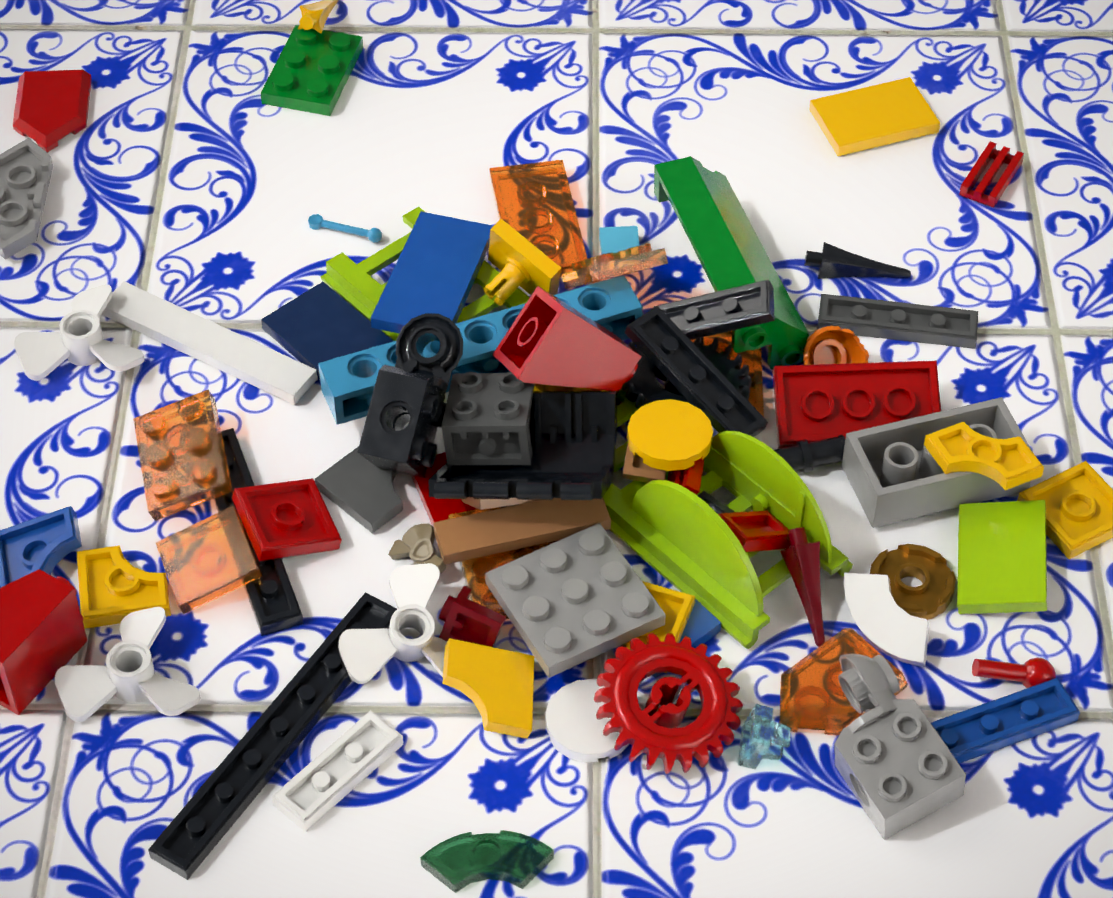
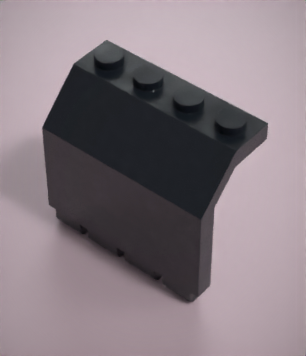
[428,391,617,500]

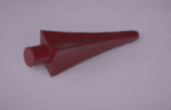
[780,527,825,647]

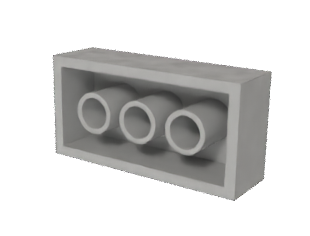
[842,397,1033,528]

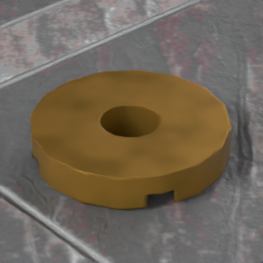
[870,544,956,620]

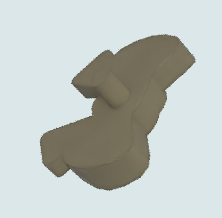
[388,523,447,574]

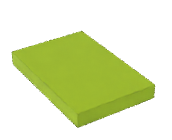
[957,500,1047,614]

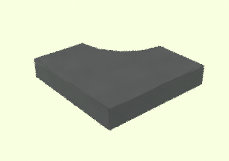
[315,446,403,534]

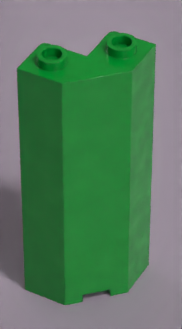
[654,156,810,370]

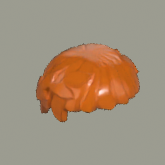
[803,326,869,365]

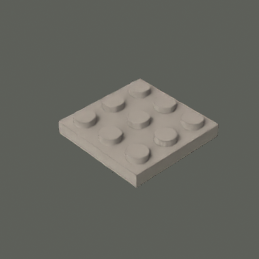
[485,523,666,678]

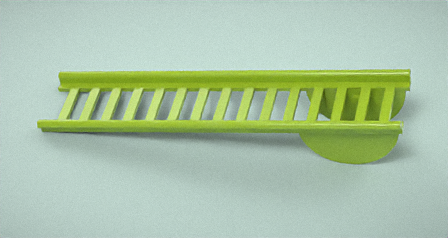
[321,206,853,649]

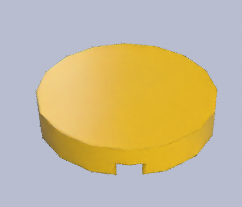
[627,399,713,471]

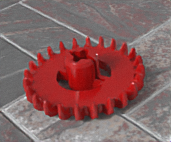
[594,633,743,774]

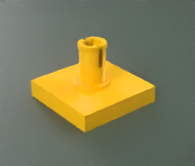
[483,219,561,306]

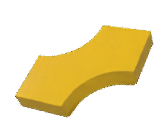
[924,422,1044,490]

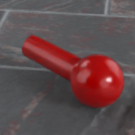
[972,657,1056,688]

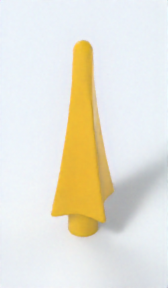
[298,0,339,33]

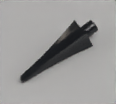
[804,242,911,279]

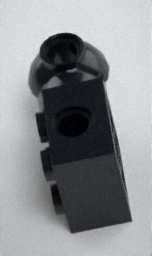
[357,313,463,478]

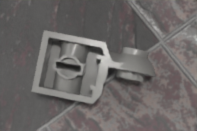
[834,654,966,840]

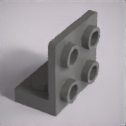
[441,372,535,465]

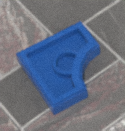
[0,506,82,588]

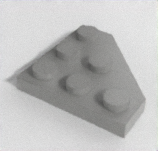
[0,138,53,260]

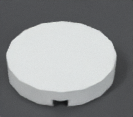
[545,679,629,763]

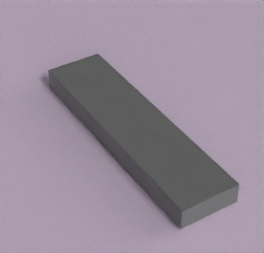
[817,294,979,349]

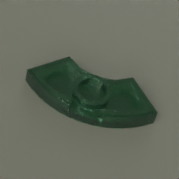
[420,830,554,893]

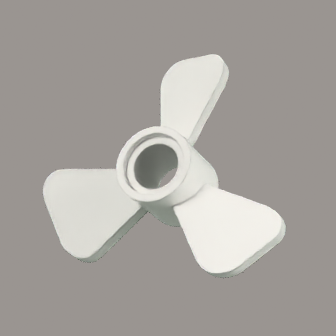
[14,284,145,381]
[338,563,447,684]
[55,607,201,722]

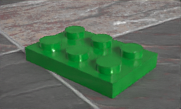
[261,25,363,116]

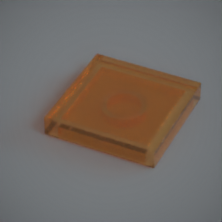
[156,506,262,614]

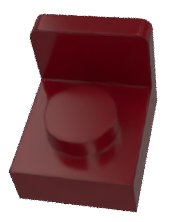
[438,585,506,647]

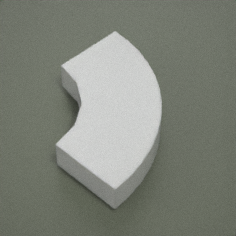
[844,572,929,667]

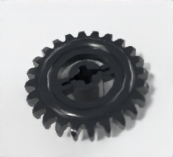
[621,336,752,409]

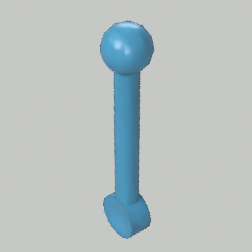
[308,214,382,243]

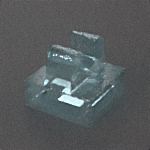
[738,704,791,770]

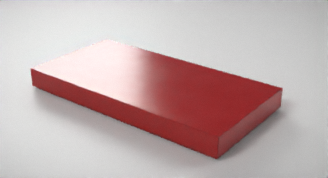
[772,360,941,449]

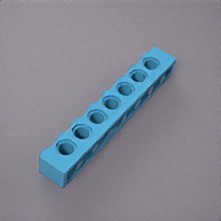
[318,275,643,425]

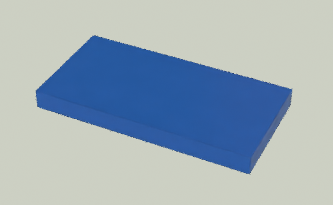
[370,211,493,333]

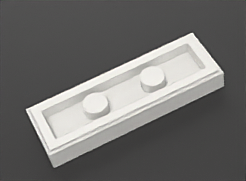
[272,710,404,832]

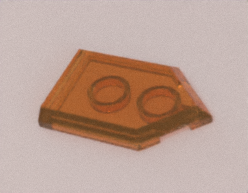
[779,628,908,735]

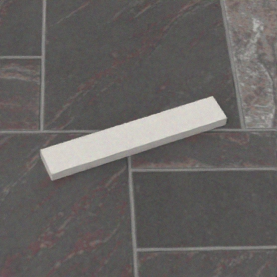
[102,281,318,405]

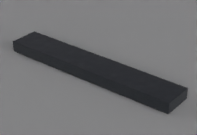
[194,428,304,636]

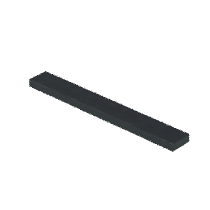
[148,592,397,880]

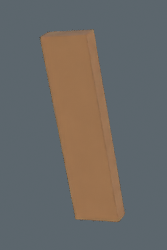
[433,498,611,565]

